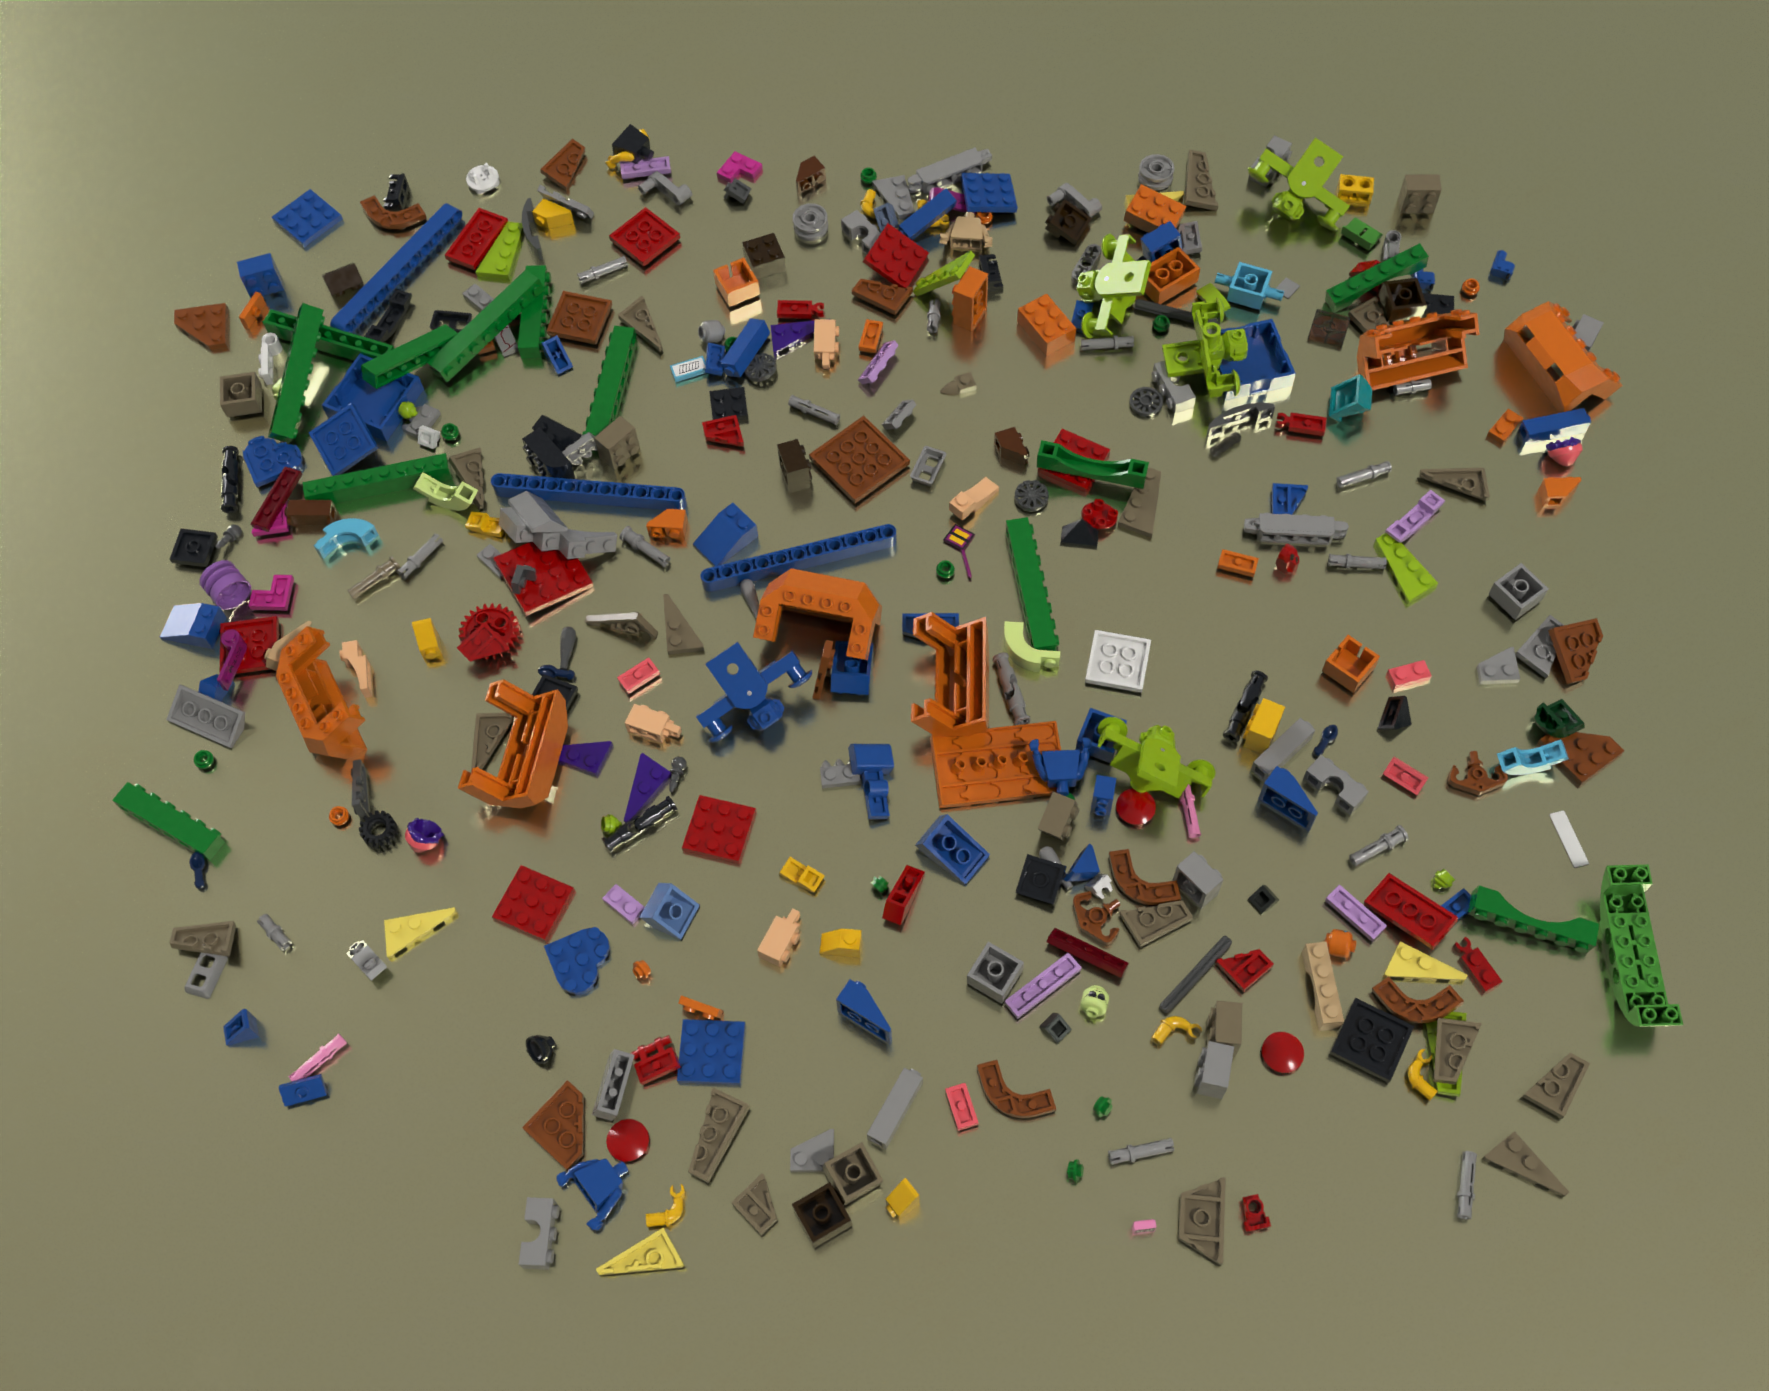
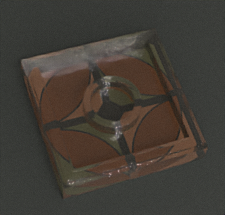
[1308,309,1351,348]

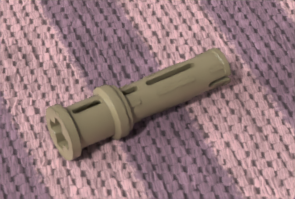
[347,556,401,600]

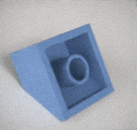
[639,883,700,940]

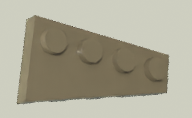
[1118,467,1162,538]

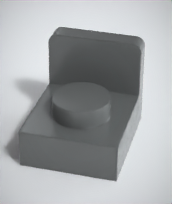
[723,178,751,204]
[511,565,537,594]

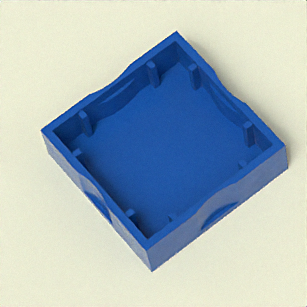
[1217,319,1296,401]
[322,353,424,442]

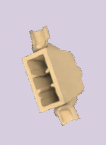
[939,212,992,250]

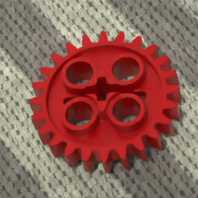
[458,603,521,660]

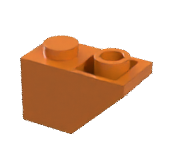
[1539,476,1581,507]
[646,509,688,539]

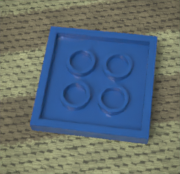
[961,173,1018,213]
[272,189,343,247]
[309,403,379,476]
[677,1019,746,1085]

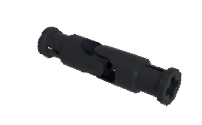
[221,446,239,514]
[1223,670,1268,743]
[601,796,678,853]

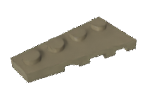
[1184,150,1219,211]
[688,1087,750,1183]

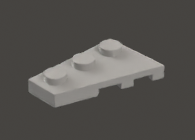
[537,185,594,219]
[1515,615,1564,678]

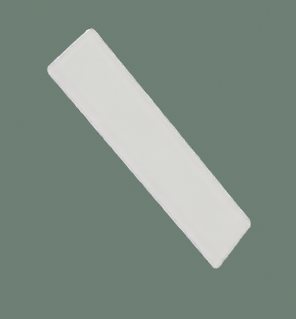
[1550,811,1589,868]

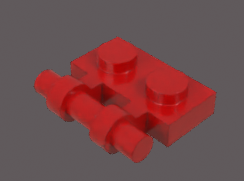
[631,1035,681,1085]

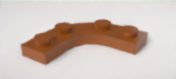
[360,195,427,229]
[1109,849,1181,905]
[1372,977,1464,1023]
[977,1060,1056,1118]

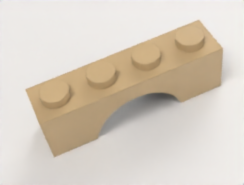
[1302,942,1344,1031]

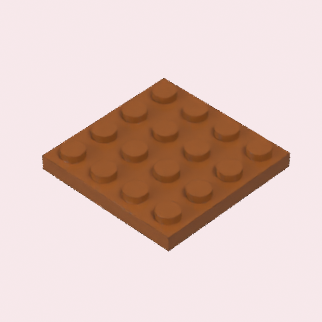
[809,416,910,504]

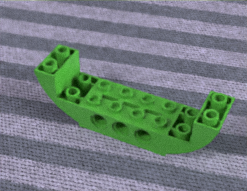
[1599,864,1683,1027]

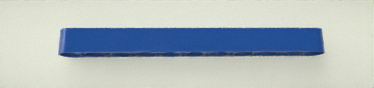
[330,203,463,333]
[491,473,687,510]
[701,524,897,592]

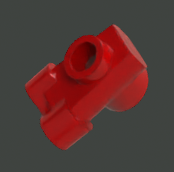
[1242,1194,1271,1232]

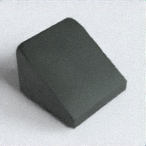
[1248,885,1279,914]
[1039,1013,1072,1044]

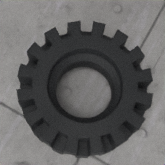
[359,810,398,849]

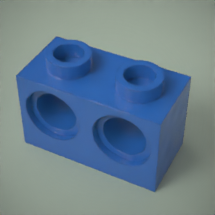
[1090,775,1117,816]

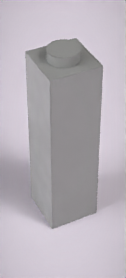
[1251,718,1315,782]
[867,1068,923,1150]

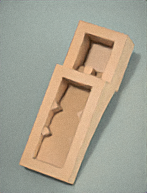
[949,476,999,521]
[340,640,373,698]

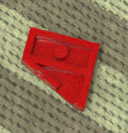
[702,415,744,447]
[457,622,511,662]
[1215,949,1274,992]

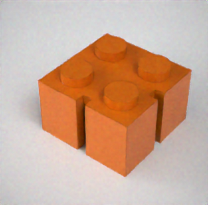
[713,258,760,307]
[1322,635,1380,693]

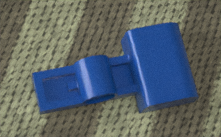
[848,744,894,819]

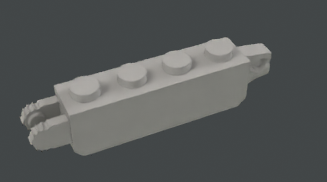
[908,148,992,194]
[1244,513,1349,545]

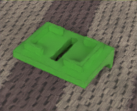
[1341,217,1383,251]

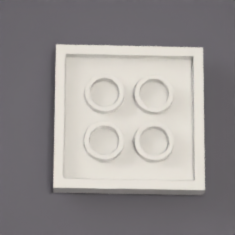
[1085,630,1151,693]

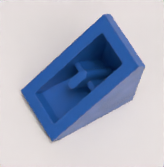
[541,335,573,374]
[198,674,234,701]
[1064,843,1100,882]
[223,1009,259,1046]

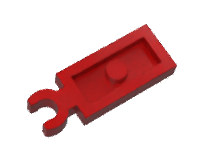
[777,300,824,319]
[1276,412,1327,436]
[1453,937,1503,994]

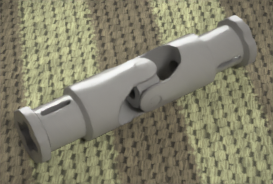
[992,652,1031,725]

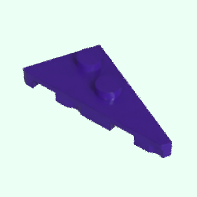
[771,320,815,356]
[558,741,613,776]
[624,753,672,825]

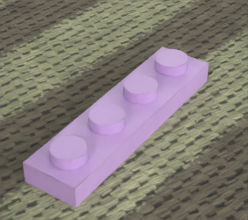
[1004,953,1082,1019]

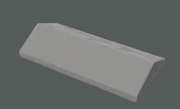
[508,491,568,533]
[166,684,245,748]

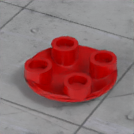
[1081,499,1118,529]
[1116,788,1156,827]
[1262,1032,1304,1073]
[606,1119,649,1162]

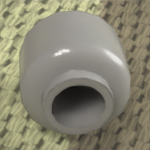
[698,320,725,343]

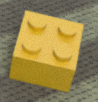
[1242,698,1285,754]

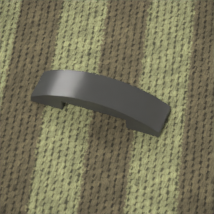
[522,198,543,260]
[1206,403,1275,438]

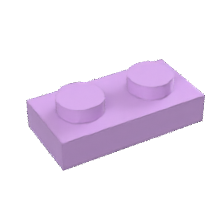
[602,884,645,925]

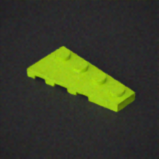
[913,251,975,296]

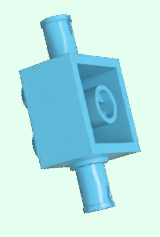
[1214,262,1284,310]

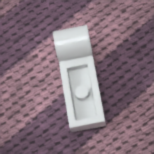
[258,333,283,385]

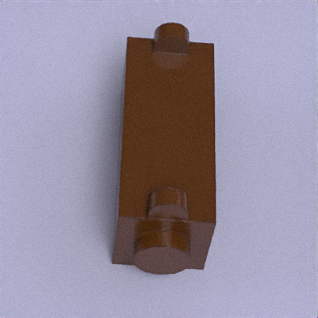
[285,500,337,525]

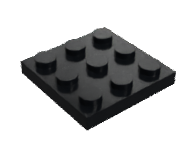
[1330,998,1414,1083]

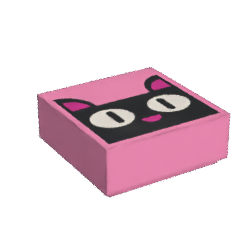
[1131,1219,1157,1235]

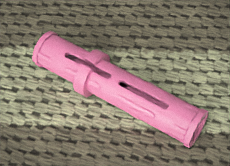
[1179,784,1201,838]
[288,1033,347,1082]

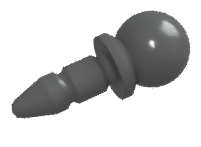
[216,524,242,549]
[669,756,687,792]

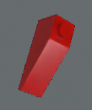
[882,865,925,925]

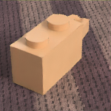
[814,319,839,370]
[625,704,682,743]
[757,908,800,967]

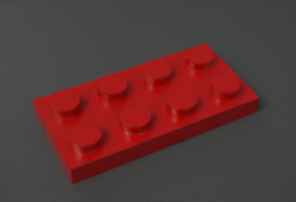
[445,208,508,270]
[1364,873,1458,950]

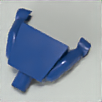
[1029,737,1091,796]
[556,1159,628,1230]

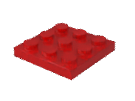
[609,207,680,267]
[862,223,929,288]
[1038,429,1110,493]
[219,616,279,674]
[682,795,756,864]
[492,865,575,942]

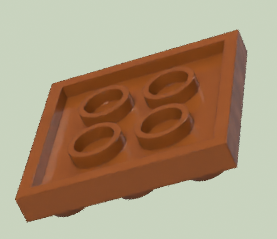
[546,291,612,345]

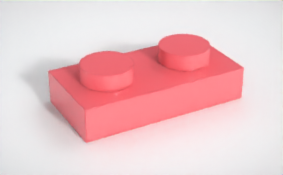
[617,657,660,694]
[1387,660,1432,689]
[1383,756,1429,795]
[945,1083,979,1131]

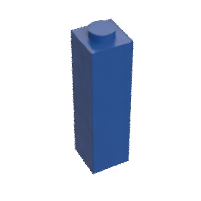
[899,188,957,241]
[720,318,770,377]
[1518,408,1591,445]

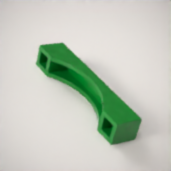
[1325,243,1429,314]
[1036,440,1149,489]
[1468,885,1599,953]

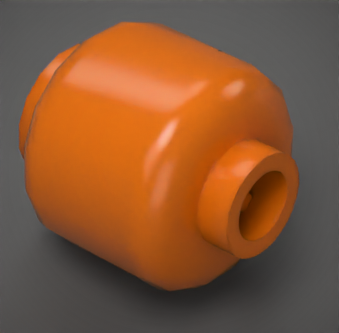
[1325,929,1357,958]

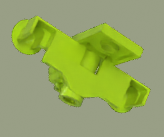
[1247,137,1350,231]
[1076,234,1152,338]
[1162,298,1248,398]
[1097,717,1216,799]

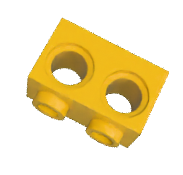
[1337,174,1374,204]

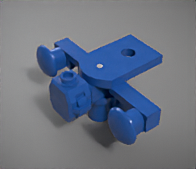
[696,642,812,743]

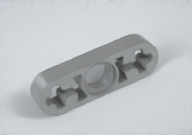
[1071,244,1101,285]

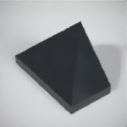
[1060,519,1099,548]
[1378,696,1412,731]

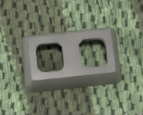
[910,446,946,486]
[184,952,228,999]

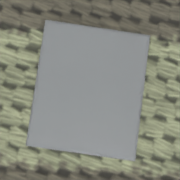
[1276,278,1300,298]

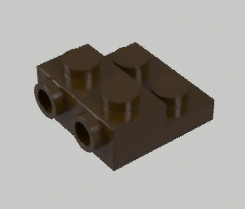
[1045,199,1092,245]

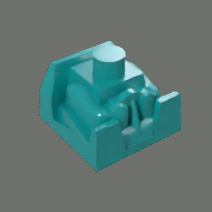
[1329,374,1372,422]

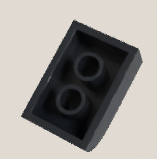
[522,427,576,479]

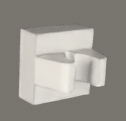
[418,425,440,449]
[1084,874,1112,899]

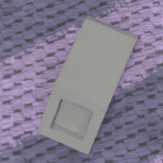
[346,940,387,981]

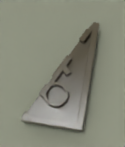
[618,296,663,352]
[448,447,484,509]
[1419,467,1490,501]
[663,594,704,655]
[585,612,658,638]
[471,713,514,771]
[1483,1131,1569,1196]

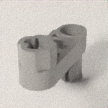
[638,171,692,206]
[1046,183,1102,217]

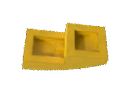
[465,512,505,538]
[779,856,825,893]

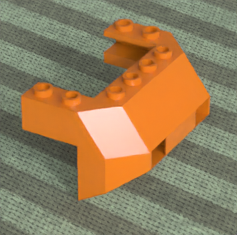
[1504,301,1623,413]
[1357,309,1480,390]
[753,568,882,661]
[911,612,989,736]
[276,626,367,759]
[458,679,568,809]

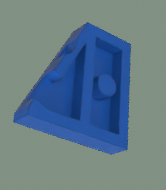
[1272,483,1308,515]

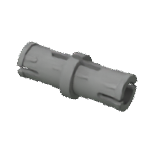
[927,299,941,333]
[1393,378,1432,395]
[257,914,292,951]

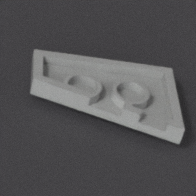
[872,175,915,220]

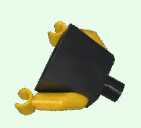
[605,124,654,169]

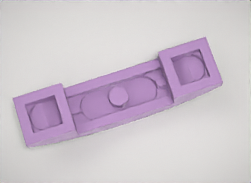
[1385,490,1445,543]

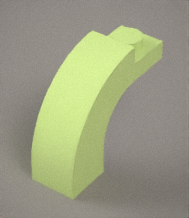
[413,472,478,511]
[1004,621,1060,673]

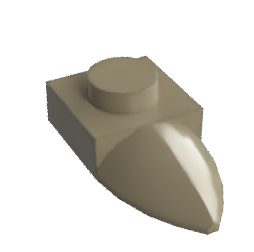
[940,372,977,395]

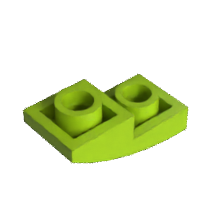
[1196,283,1231,312]

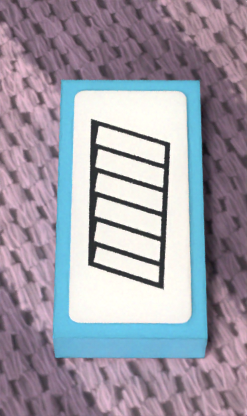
[670,356,706,382]

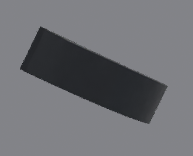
[364,289,412,342]

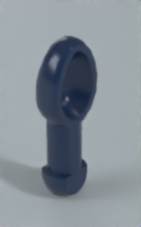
[538,665,575,680]
[1313,725,1338,756]
[189,852,205,889]

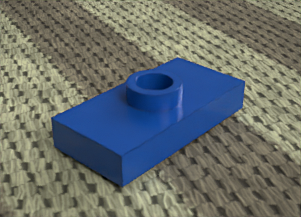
[1071,300,1094,333]
[705,342,725,376]
[278,1074,327,1107]

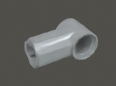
[1383,230,1401,261]

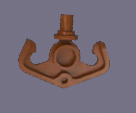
[1448,751,1508,795]
[1073,891,1120,945]

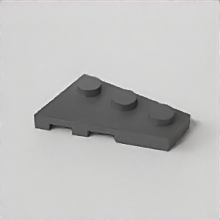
[351,759,370,821]

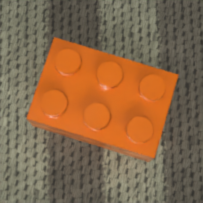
[1123,184,1186,233]
[1145,247,1200,304]
[952,266,988,332]
[1017,293,1076,356]

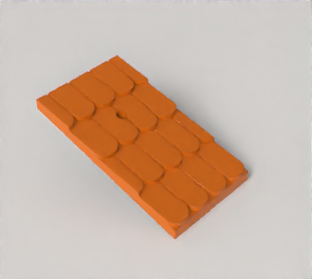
[930,721,1061,808]

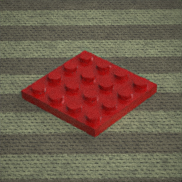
[493,542,593,616]

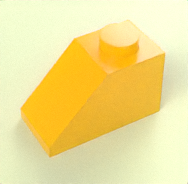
[532,198,574,229]
[412,618,442,659]
[819,928,862,958]
[885,1178,920,1221]

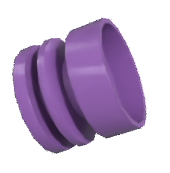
[199,560,251,610]

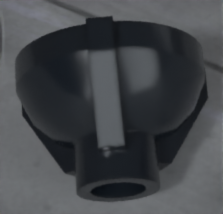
[526,1035,555,1065]

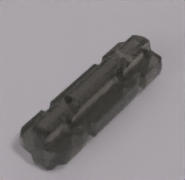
[1210,432,1241,457]

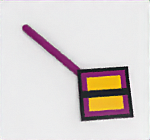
[943,524,975,578]

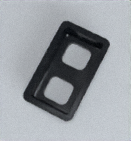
[430,310,472,333]

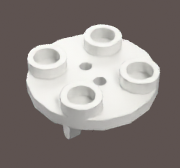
[466,163,500,194]

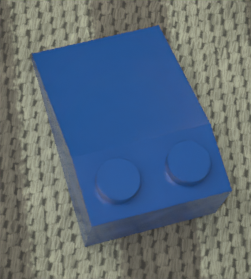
[693,503,758,566]
[160,603,227,649]
[831,641,873,695]
[1258,766,1318,832]
[915,814,990,885]
[836,979,892,1045]

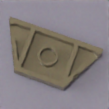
[1178,1177,1226,1265]

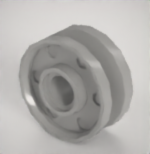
[1138,154,1174,191]
[793,203,828,241]

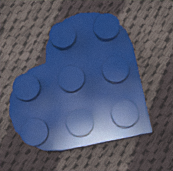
[243,436,303,488]
[544,927,610,995]

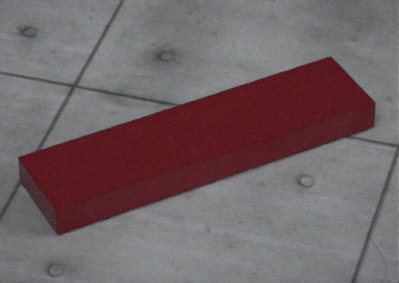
[251,467,303,532]
[1046,928,1129,978]

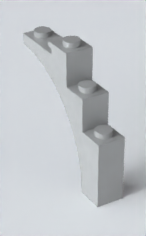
[499,507,617,559]

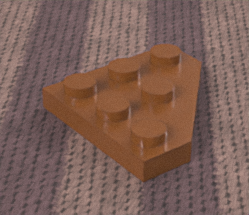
[174,303,228,350]
[1548,618,1603,685]
[1538,732,1624,785]
[522,1080,584,1171]

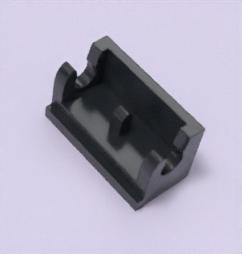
[383,173,408,210]
[979,254,1003,292]

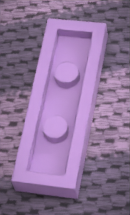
[620,156,671,179]
[858,340,899,385]
[1325,884,1387,942]

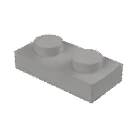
[462,284,494,311]
[882,400,916,430]
[477,544,503,580]

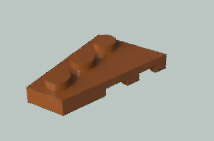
[540,139,585,191]
[852,278,913,315]
[812,640,836,700]

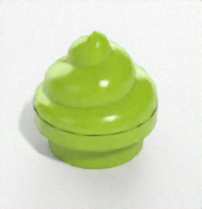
[398,401,418,419]
[601,814,622,834]
[1434,868,1455,889]

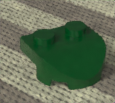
[1534,699,1585,738]

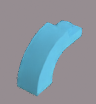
[314,518,379,559]
[1497,739,1569,775]

